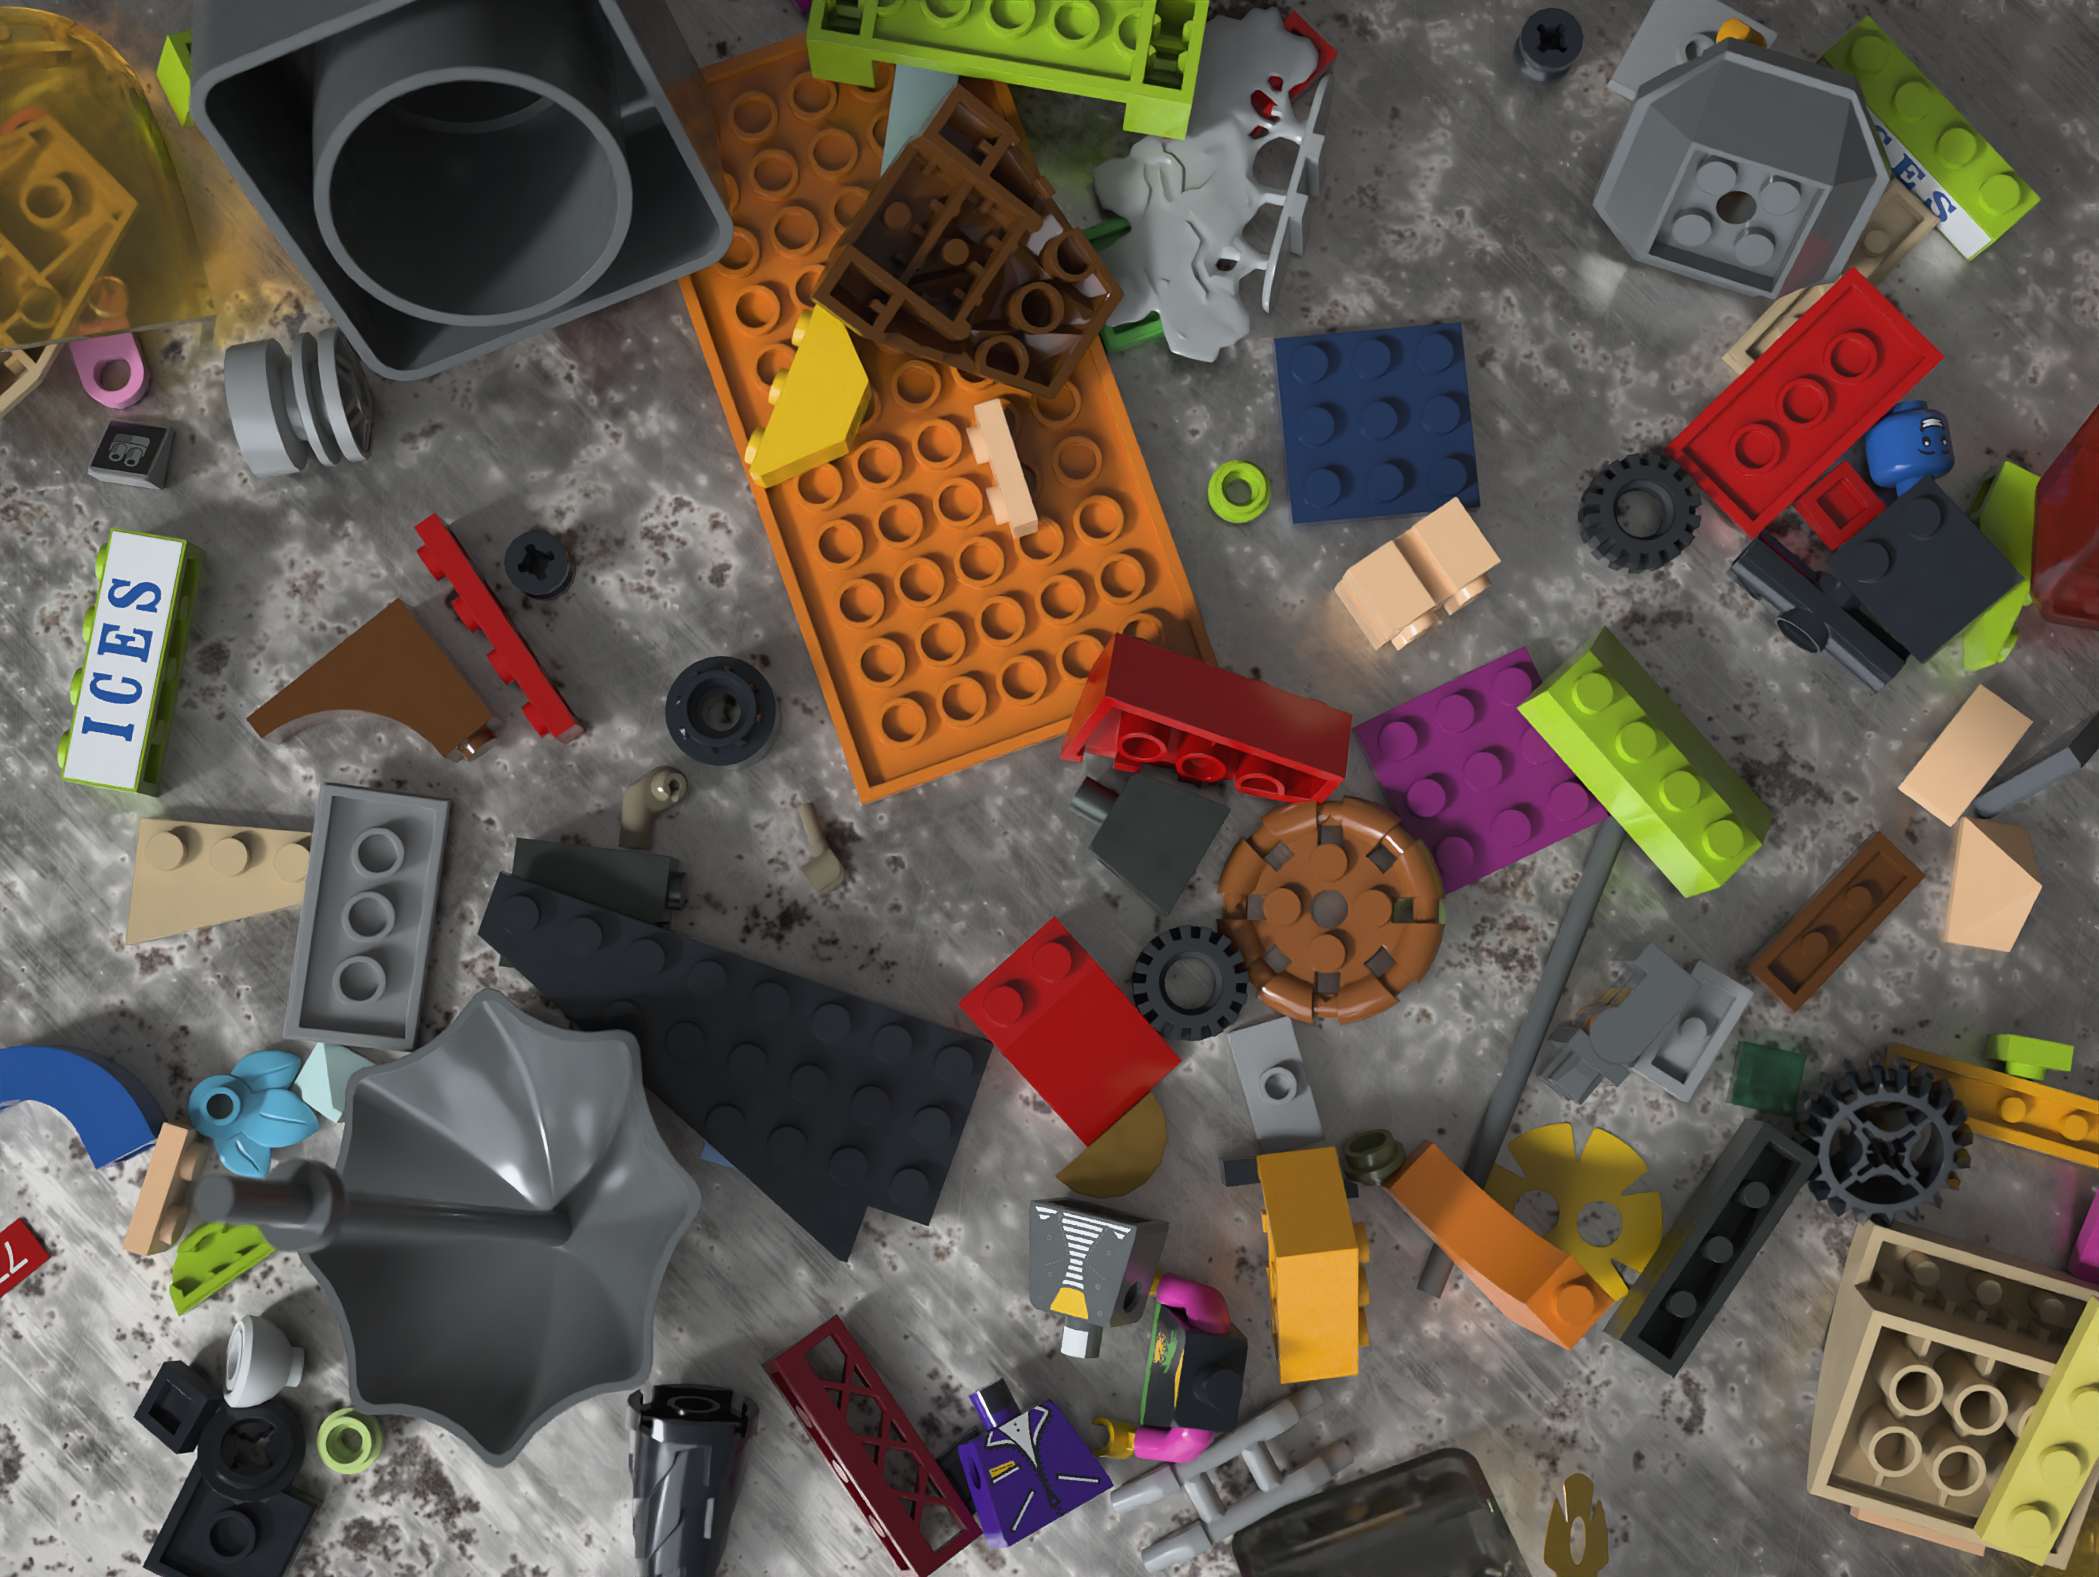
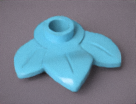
[187,1050,320,1178]

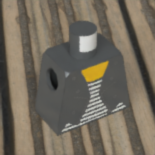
[1029,1197,1169,1358]

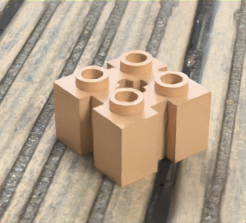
[1334,497,1501,651]

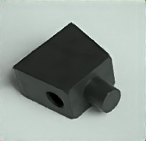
[1068,771,1231,917]

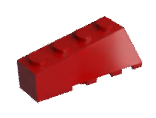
[1059,632,1353,805]

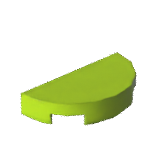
[169,1222,278,1317]

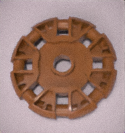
[1216,795,1446,1025]

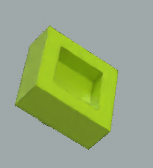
[1984,1034,2074,1081]

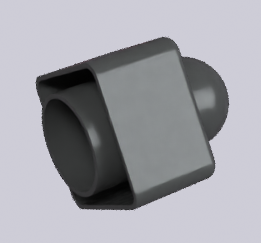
[189,0,734,381]

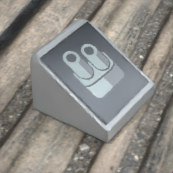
[87,418,174,490]

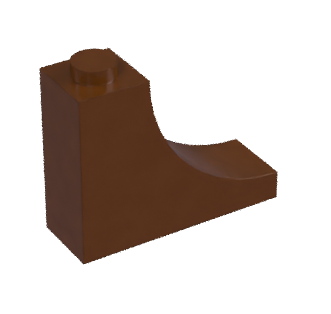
[246,598,506,763]

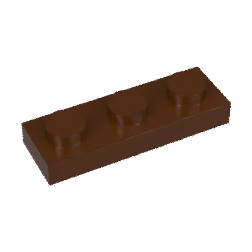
[1742,831,1926,1013]

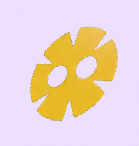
[1483,1123,1663,1303]
[1543,1473,1609,1577]

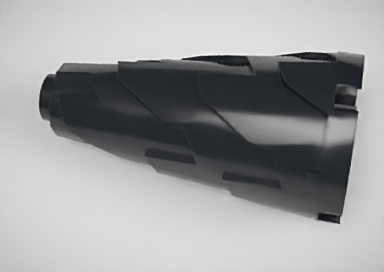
[624,1384,760,1577]

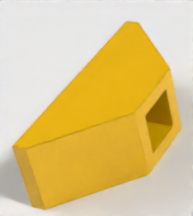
[744,304,872,488]

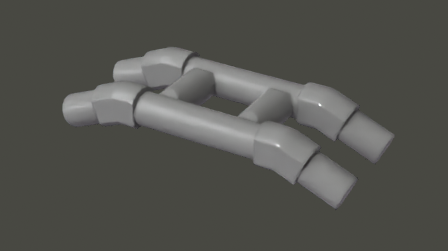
[1110,1383,1354,1574]

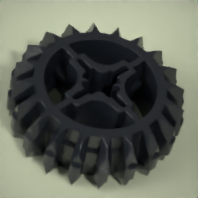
[1791,1052,1974,1228]

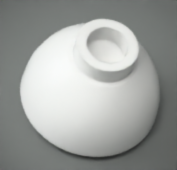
[222,1315,304,1408]

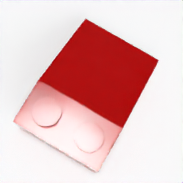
[957,916,1182,1147]

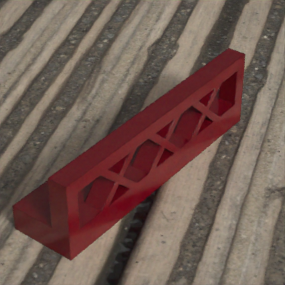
[761,1314,983,1577]

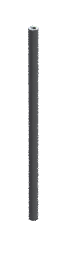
[1416,811,1627,1299]

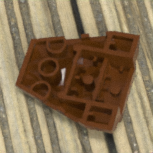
[809,83,1124,399]

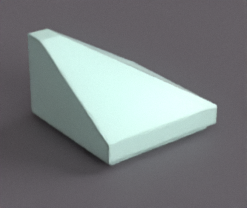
[290,1042,378,1123]

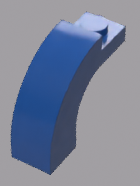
[0,1045,168,1170]

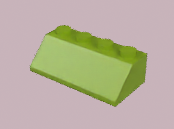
[1516,625,1773,898]

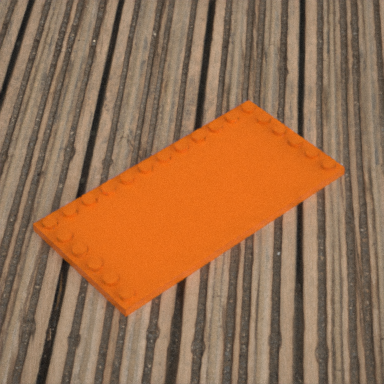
[677,32,1220,806]

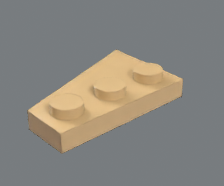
[125,818,312,946]

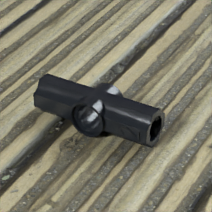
[1725,529,1911,696]

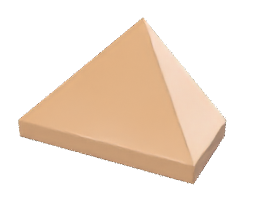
[1943,816,2042,952]

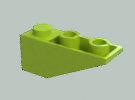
[1963,460,2076,672]

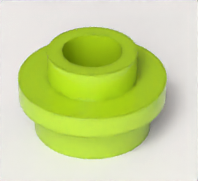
[1208,460,1271,523]

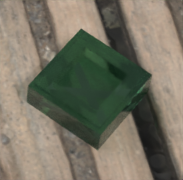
[1726,1041,1807,1118]

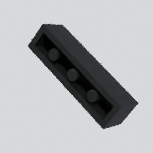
[1603,1119,1820,1378]

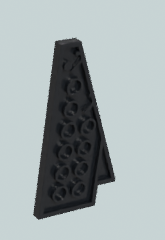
[477,871,994,1263]

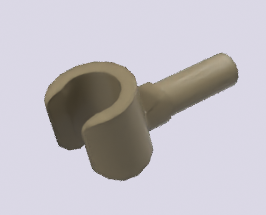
[798,802,846,896]

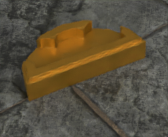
[1055,1091,1168,1199]

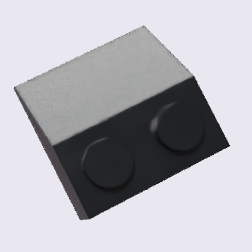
[1825,474,2026,665]

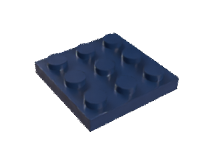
[1272,322,1481,528]

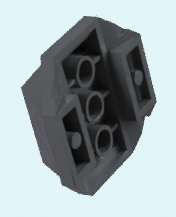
[1592,37,1891,300]

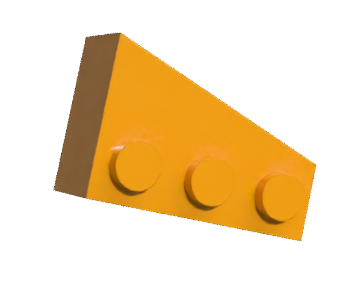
[1257,1146,1369,1384]

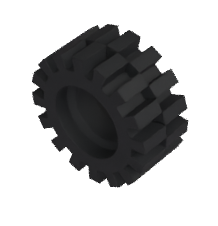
[1578,453,1702,574]
[1131,925,1249,1041]

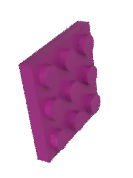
[1351,646,1609,895]

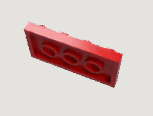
[1662,266,1945,540]

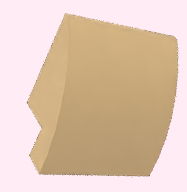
[1807,1214,2099,1570]

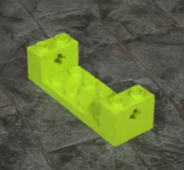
[806,0,1210,141]

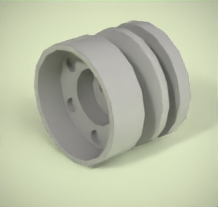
[224,326,373,479]

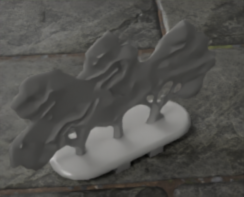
[1090,7,1335,363]

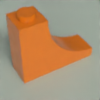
[1381,1139,1615,1351]

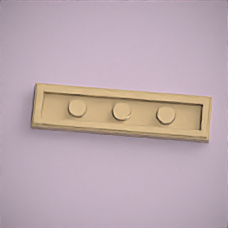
[1721,177,1941,375]

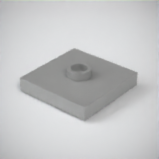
[1606,0,1779,101]

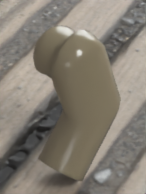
[618,765,688,850]

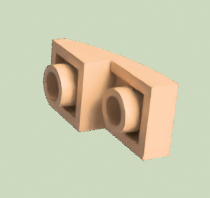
[1898,683,2033,827]

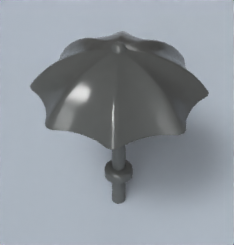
[194,988,703,1468]

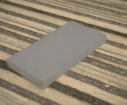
[283,781,451,1053]

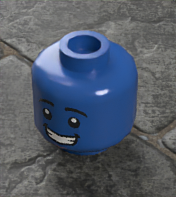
[1863,400,1955,498]

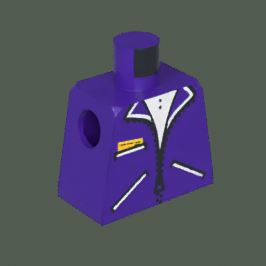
[958,1377,1114,1550]

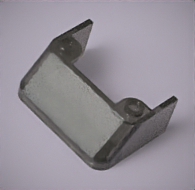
[1232,1448,1532,1577]

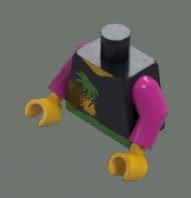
[1089,1265,1248,1463]

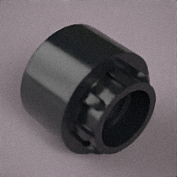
[665,656,782,772]

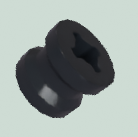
[1512,8,1584,86]
[504,530,576,601]

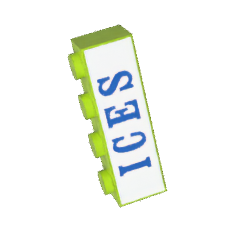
[1815,15,2042,262]
[57,527,206,798]

